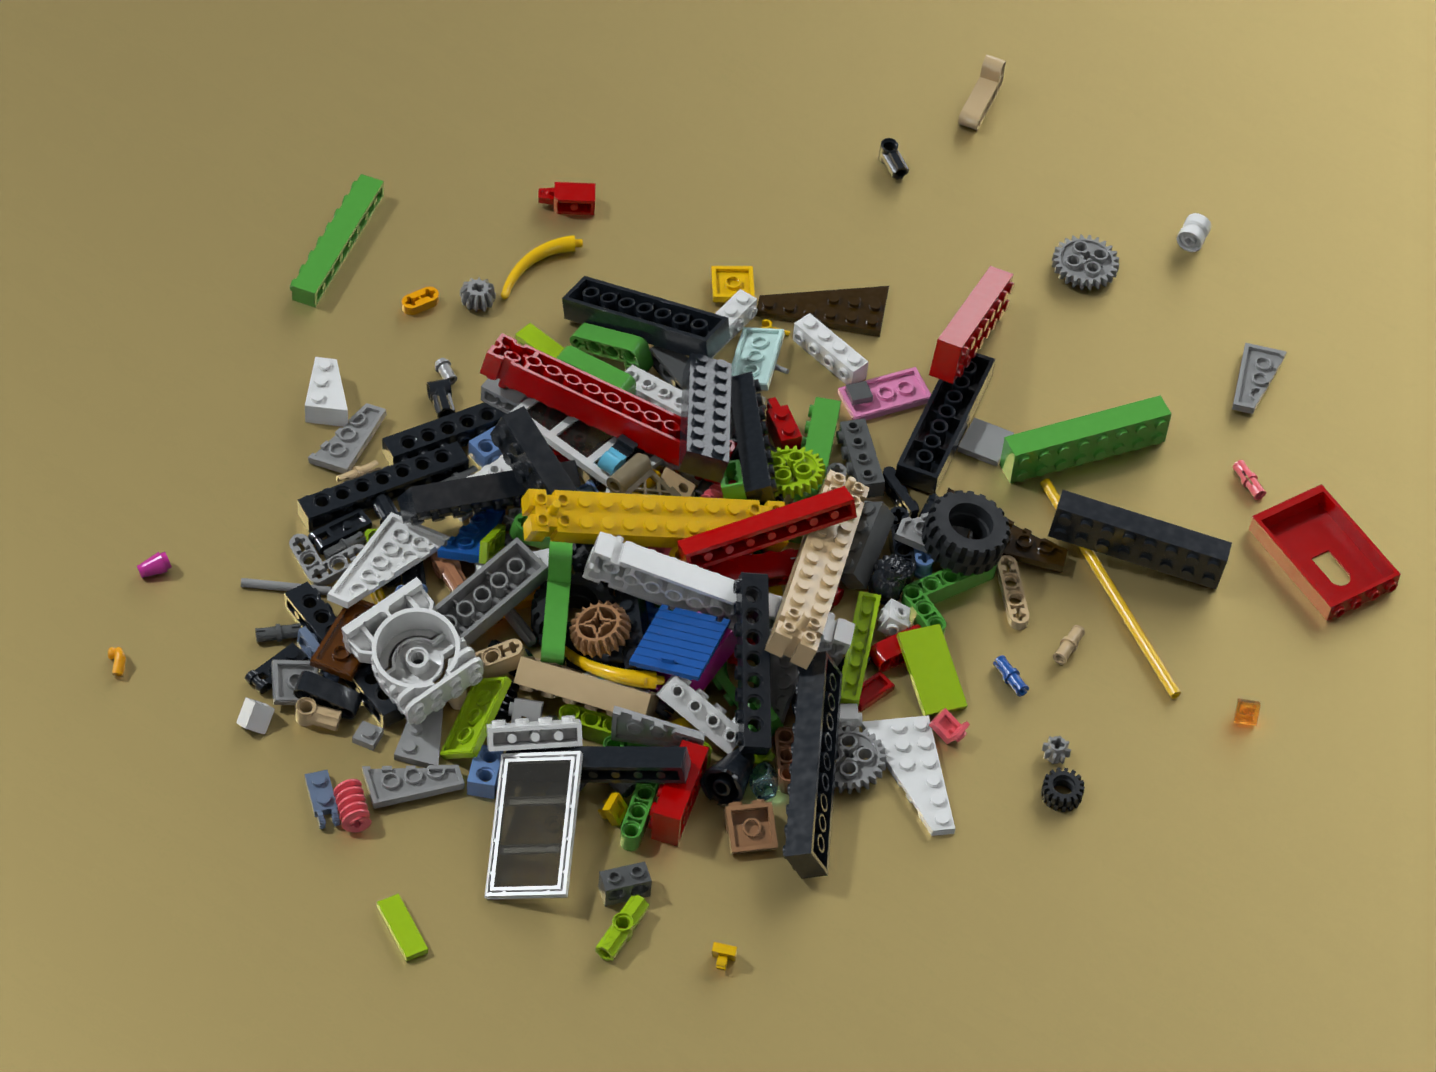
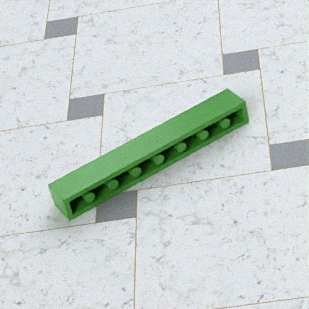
[290,174,384,308]
[788,397,841,544]

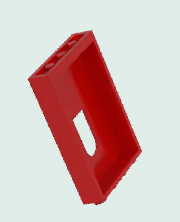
[1249,484,1401,621]

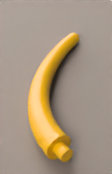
[501,235,583,299]
[564,646,665,689]

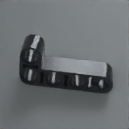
[873,506,916,586]

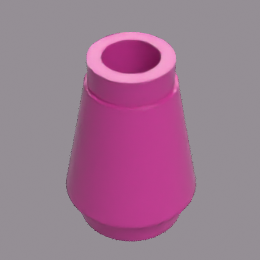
[137,552,172,578]

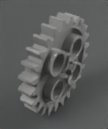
[1052,234,1119,290]
[834,726,887,794]

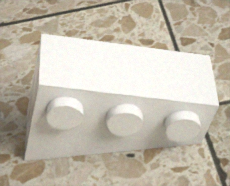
[305,357,348,427]

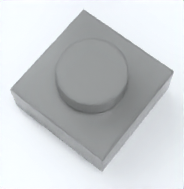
[352,721,384,751]

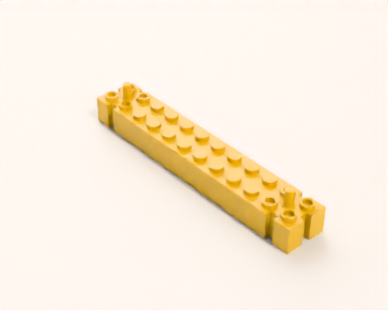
[521,489,789,552]

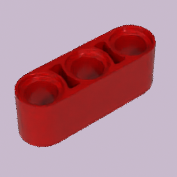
[869,624,922,672]

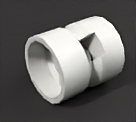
[1177,213,1211,252]

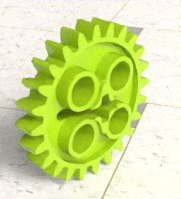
[770,445,825,498]

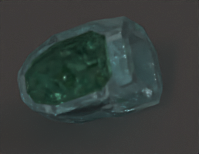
[749,761,778,800]

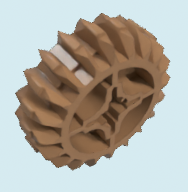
[569,600,631,658]

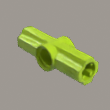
[595,895,649,961]

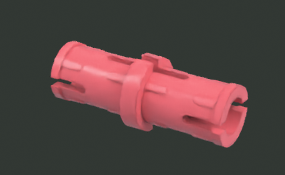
[1232,460,1266,500]

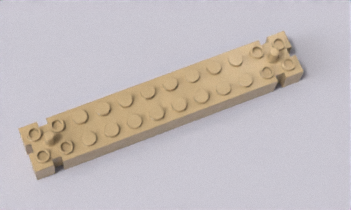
[765,469,869,669]

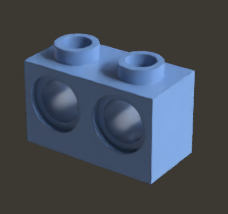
[468,426,503,468]
[467,745,504,799]

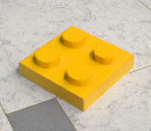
[711,266,755,302]

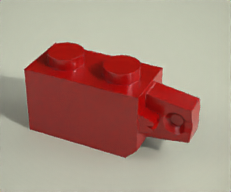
[538,182,596,216]
[766,397,802,450]

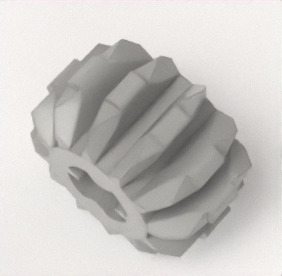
[460,277,496,312]

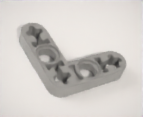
[289,534,364,586]

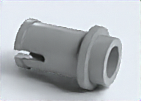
[435,358,457,385]

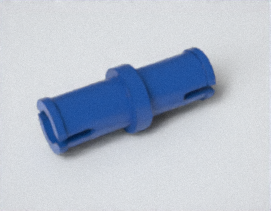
[993,655,1029,697]

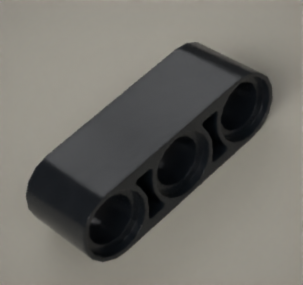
[293,671,363,720]

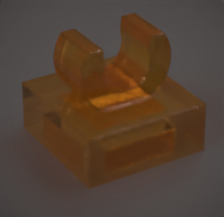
[1234,698,1261,726]

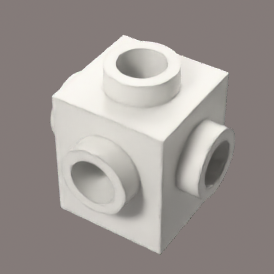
[877,598,911,636]

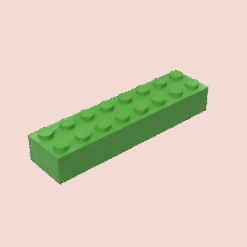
[999,395,1172,483]

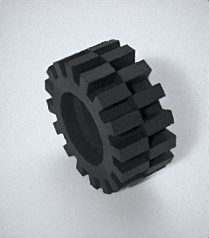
[1041,767,1085,812]

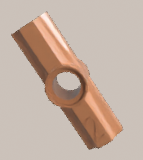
[429,552,467,593]

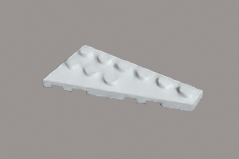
[327,512,450,608]
[861,715,955,836]

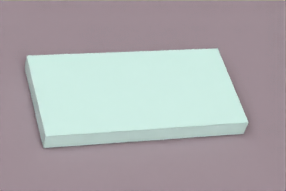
[731,327,785,390]

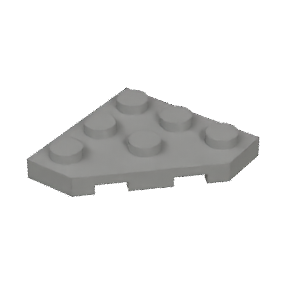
[894,512,970,555]

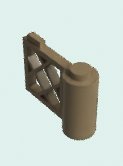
[606,453,682,496]

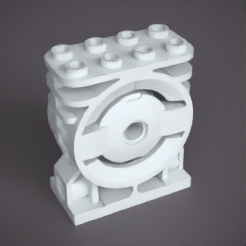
[341,577,484,725]

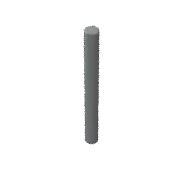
[241,578,332,595]

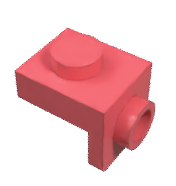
[929,708,970,744]

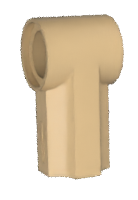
[295,697,342,731]

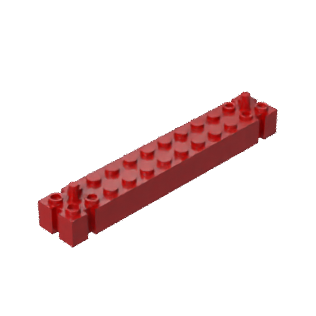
[480,333,737,484]

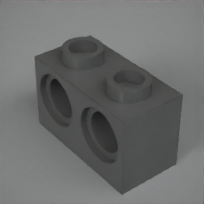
[598,861,652,906]

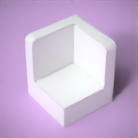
[237,697,275,734]

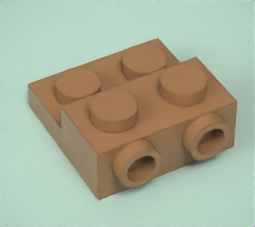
[724,799,778,854]

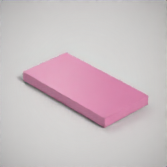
[838,367,931,420]

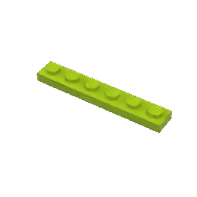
[841,591,881,706]

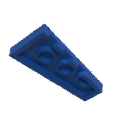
[437,509,505,563]

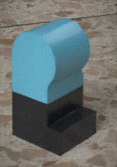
[597,434,638,475]

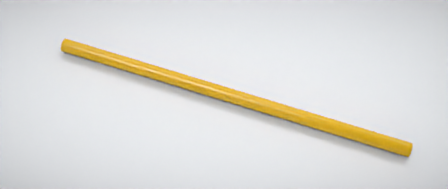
[1040,478,1181,699]

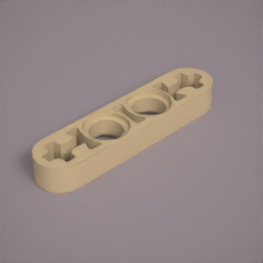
[996,555,1029,630]

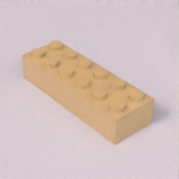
[513,656,659,717]

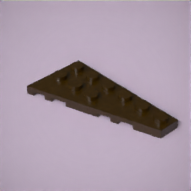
[756,286,889,337]
[947,488,1068,572]

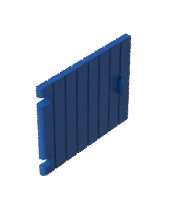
[629,604,731,681]

